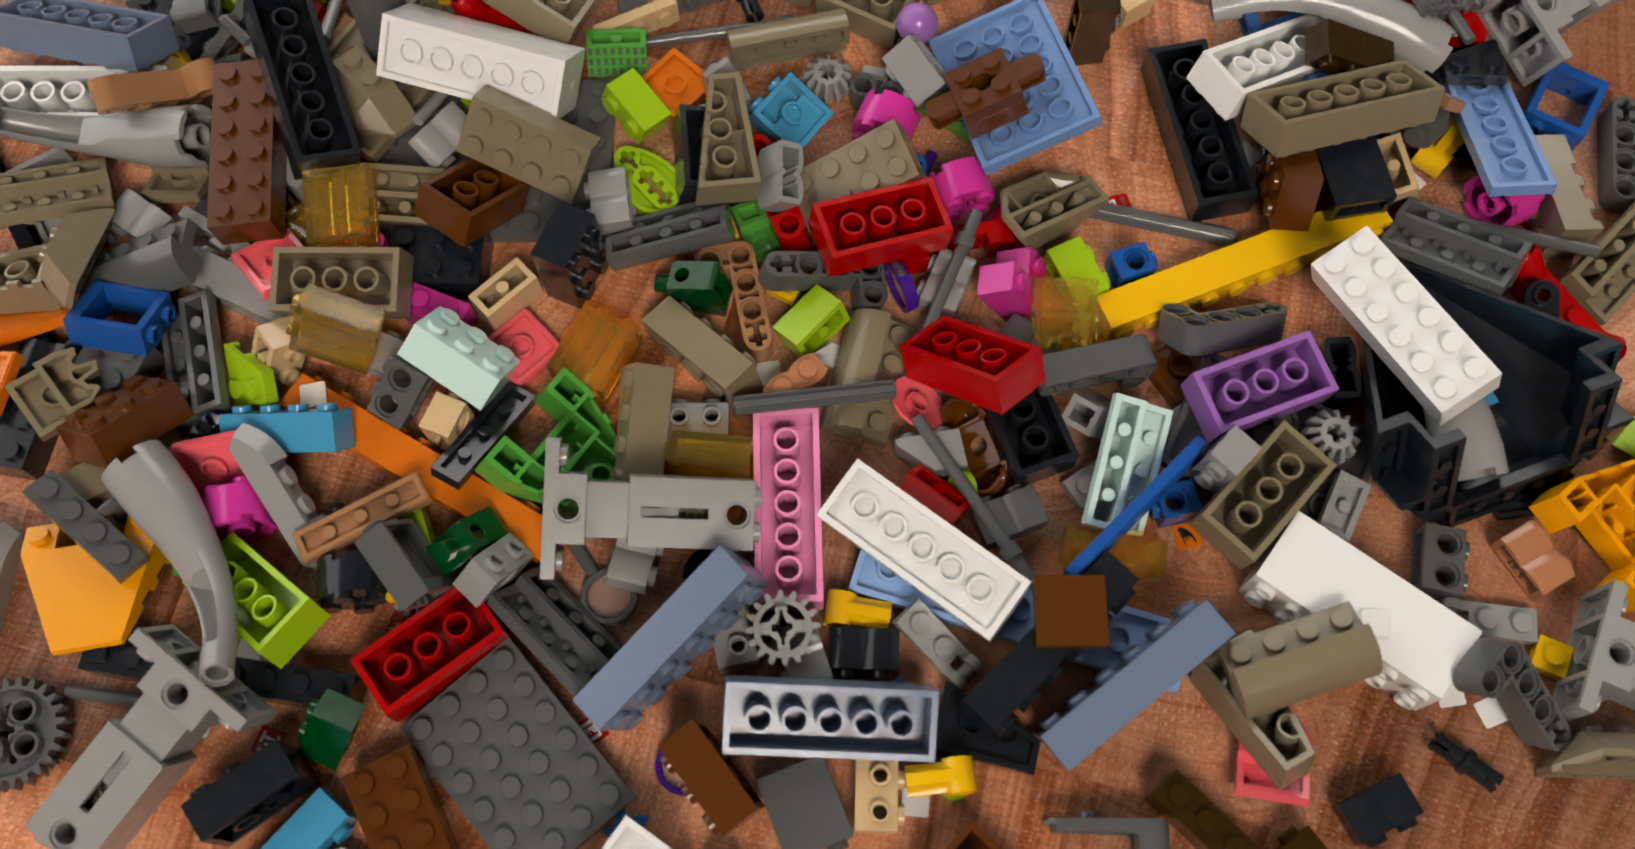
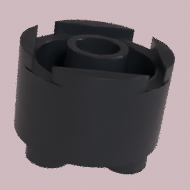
[317,550,387,614]

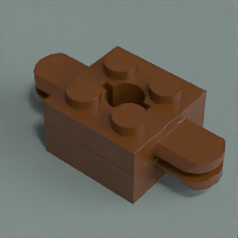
[925,47,1046,140]

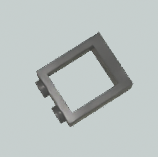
[354,518,455,611]

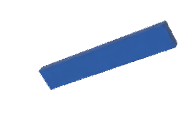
[1063,435,1207,575]

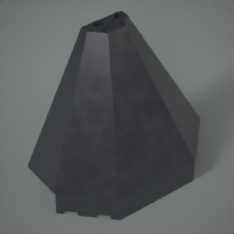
[1356,261,1635,527]

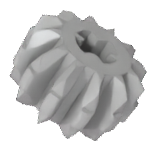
[803,53,853,106]
[1300,409,1361,465]

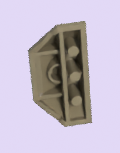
[331,45,416,139]
[1000,171,1110,249]
[37,208,115,309]
[1535,725,1635,781]

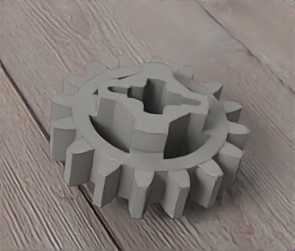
[745,590,821,666]

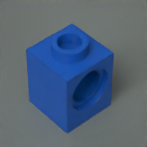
[1104,242,1157,289]
[1148,479,1203,528]

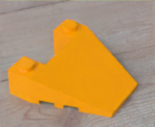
[1529,459,1635,614]
[20,515,170,656]

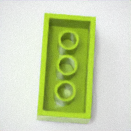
[182,532,331,669]

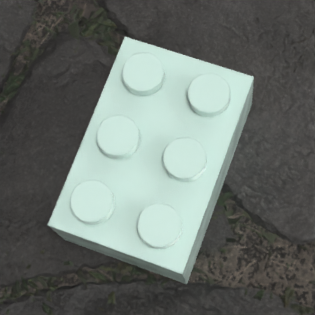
[397,306,521,411]

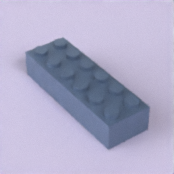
[0,0,179,73]
[572,545,768,731]
[1035,599,1236,771]
[720,675,939,762]

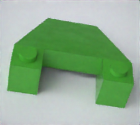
[474,367,617,513]

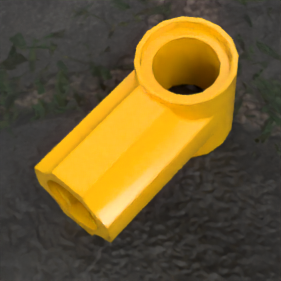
[1410,121,1464,180]
[822,589,892,628]
[904,755,977,798]

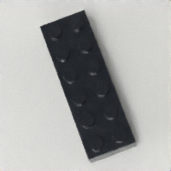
[243,0,362,180]
[1141,39,1259,222]
[957,551,1139,741]

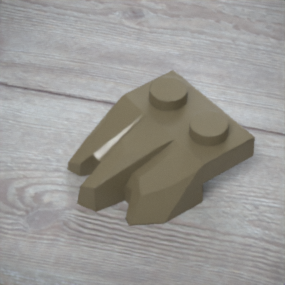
[141,166,209,204]
[4,347,101,442]

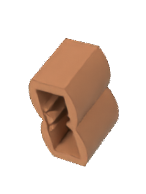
[763,353,828,393]
[1490,520,1576,601]

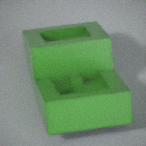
[730,200,781,263]

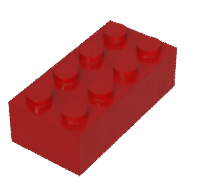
[808,176,954,277]
[899,315,1046,415]
[350,587,512,722]

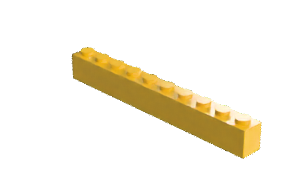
[1090,211,1393,341]

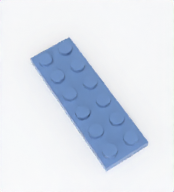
[1436,70,1558,197]

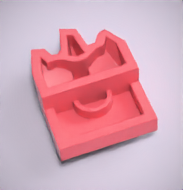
[1234,723,1312,807]

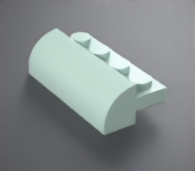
[1081,393,1173,539]

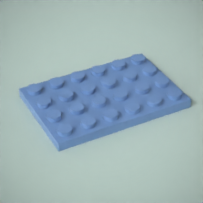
[929,0,1103,175]

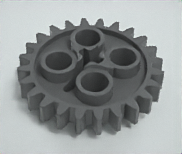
[0,676,74,792]

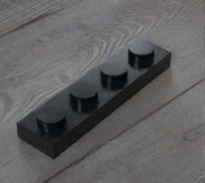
[430,381,536,490]

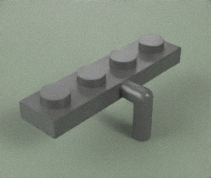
[199,0,251,59]
[22,469,149,584]

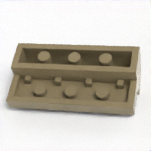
[726,8,850,71]
[0,157,117,230]
[310,162,446,227]
[1560,201,1635,325]
[819,308,914,447]
[1215,601,1383,720]

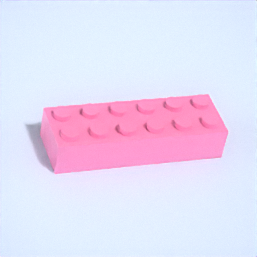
[753,408,824,612]

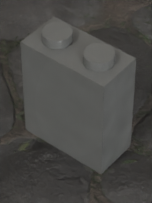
[756,758,854,849]

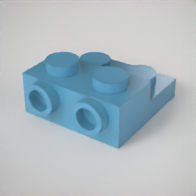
[748,72,834,148]

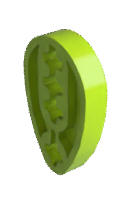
[614,145,683,216]

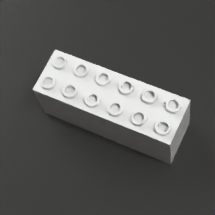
[376,3,585,119]
[816,458,1031,643]
[1238,511,1483,711]

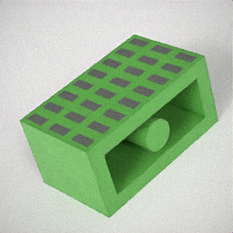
[586,28,648,78]

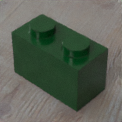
[296,688,367,771]

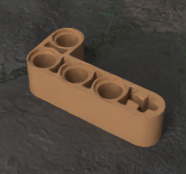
[86,58,215,115]
[696,241,773,363]

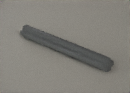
[1089,203,1237,246]
[734,380,897,415]

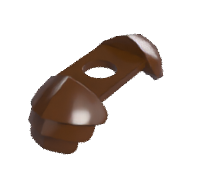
[940,397,1008,495]

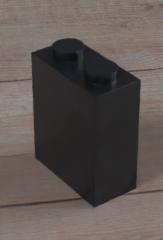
[1316,135,1397,222]

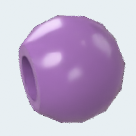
[896,2,938,43]

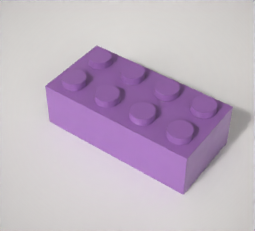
[1180,330,1339,444]

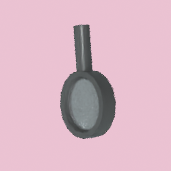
[569,545,638,626]

